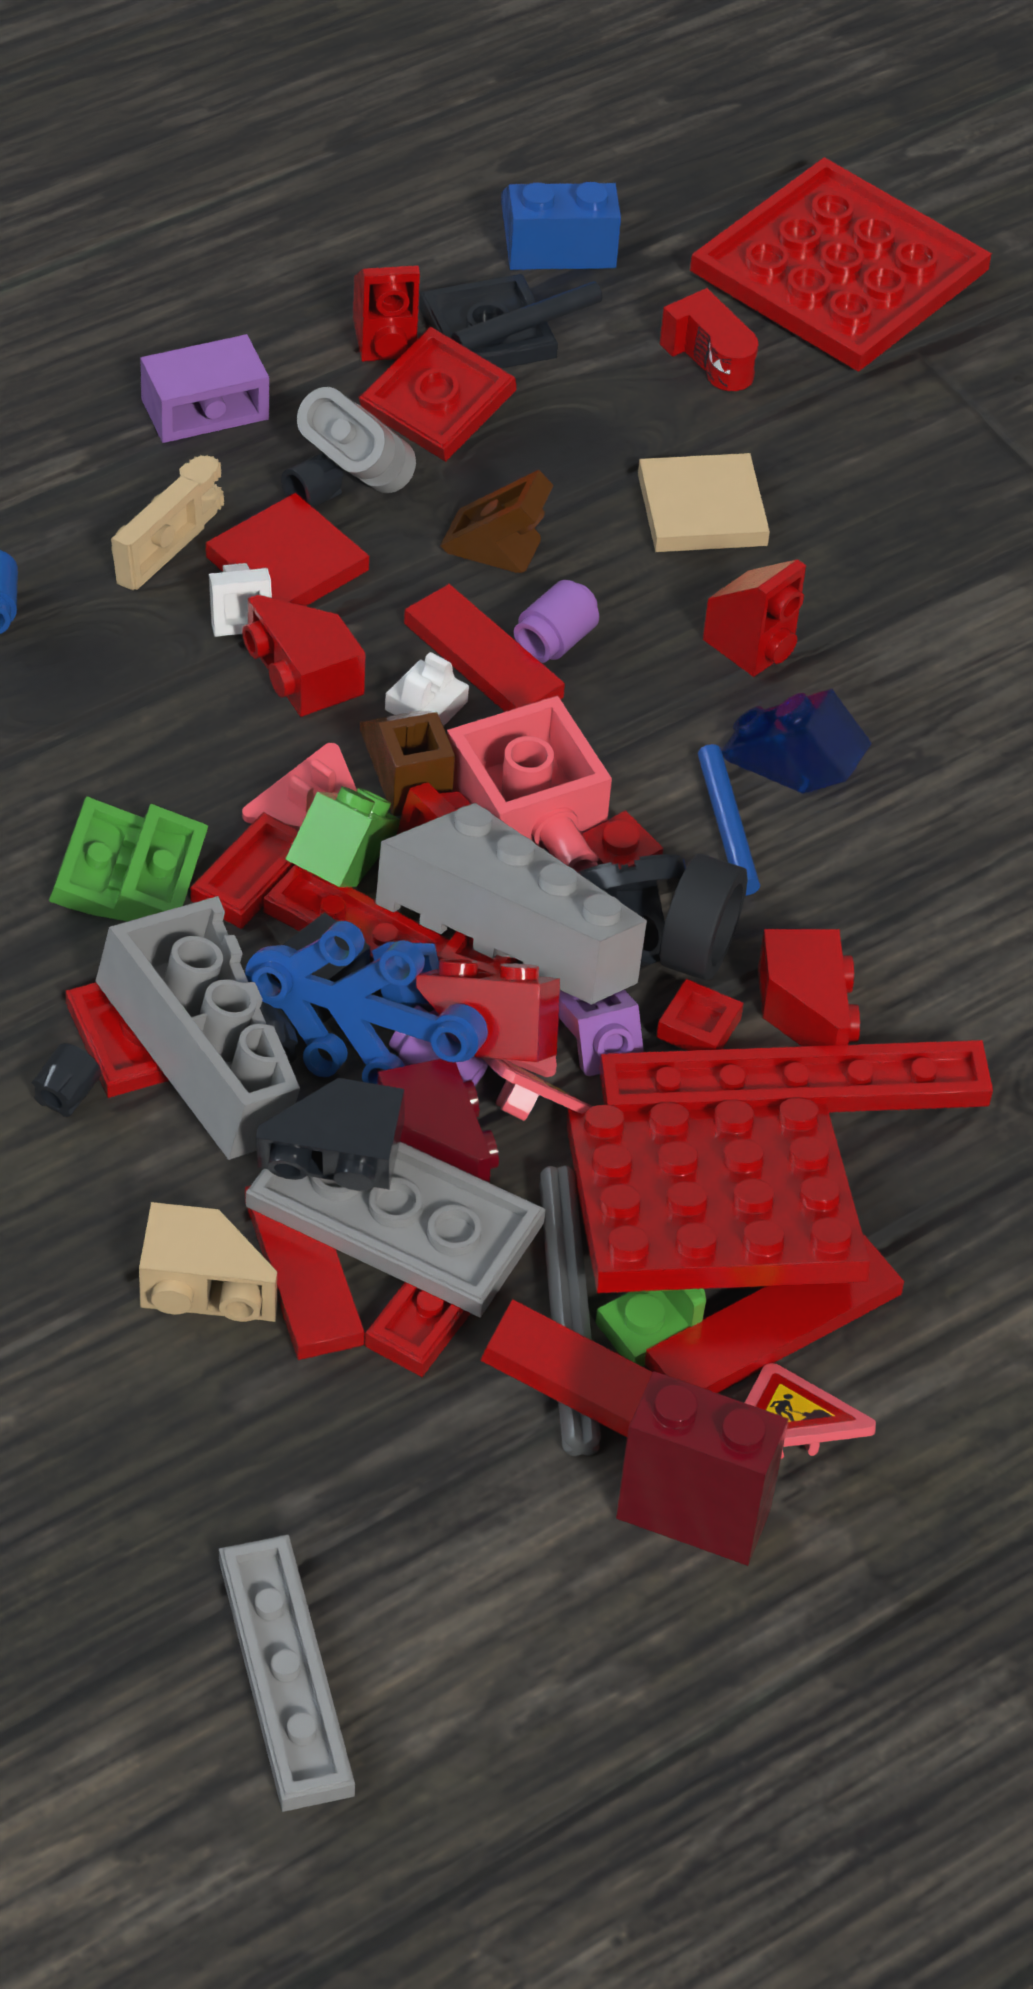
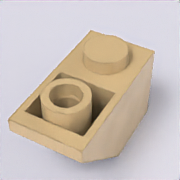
[139,1202,277,1322]

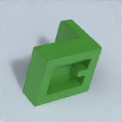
[596,1289,707,1367]

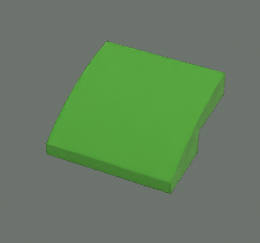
[49,796,209,921]

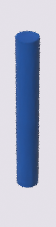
[698,744,760,896]

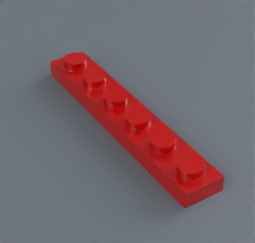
[599,1040,993,1112]

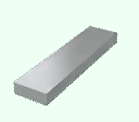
[219,1535,355,1812]

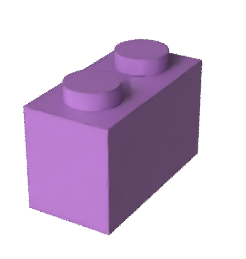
[140,334,269,443]

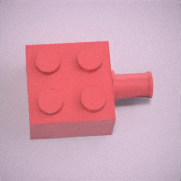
[447,696,612,872]

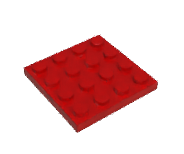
[690,157,992,372]
[567,1098,870,1293]

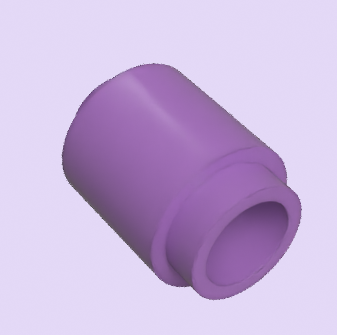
[514,580,599,663]

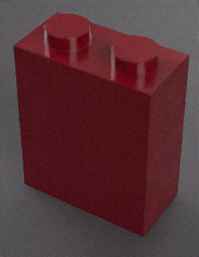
[616,1371,789,1566]

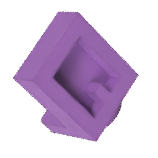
[559,990,644,1076]

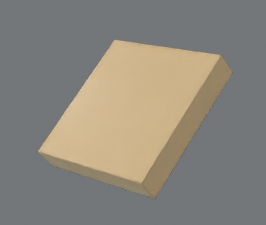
[638,453,770,552]

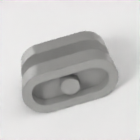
[297,387,416,493]

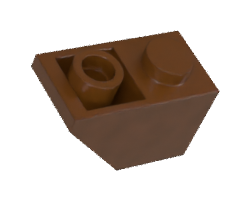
[360,711,455,816]

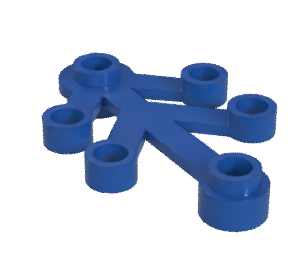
[245,921,488,1084]

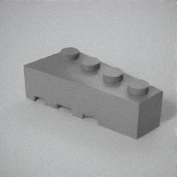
[376,803,647,1005]
[96,896,300,1160]

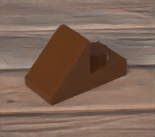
[440,470,554,573]

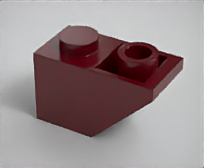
[377,1059,499,1183]

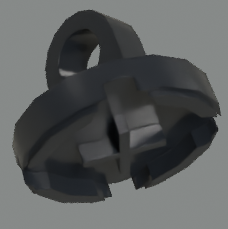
[577,854,686,967]

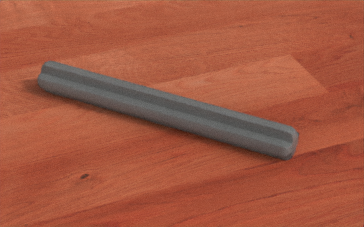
[539,1165,601,1456]

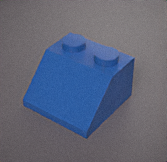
[501,182,621,270]

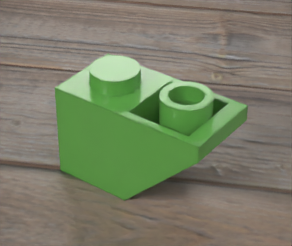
[286,786,400,887]

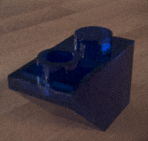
[721,689,872,794]

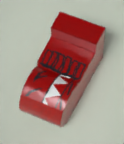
[660,288,759,391]

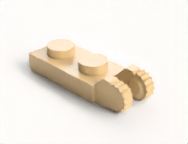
[111,455,224,590]

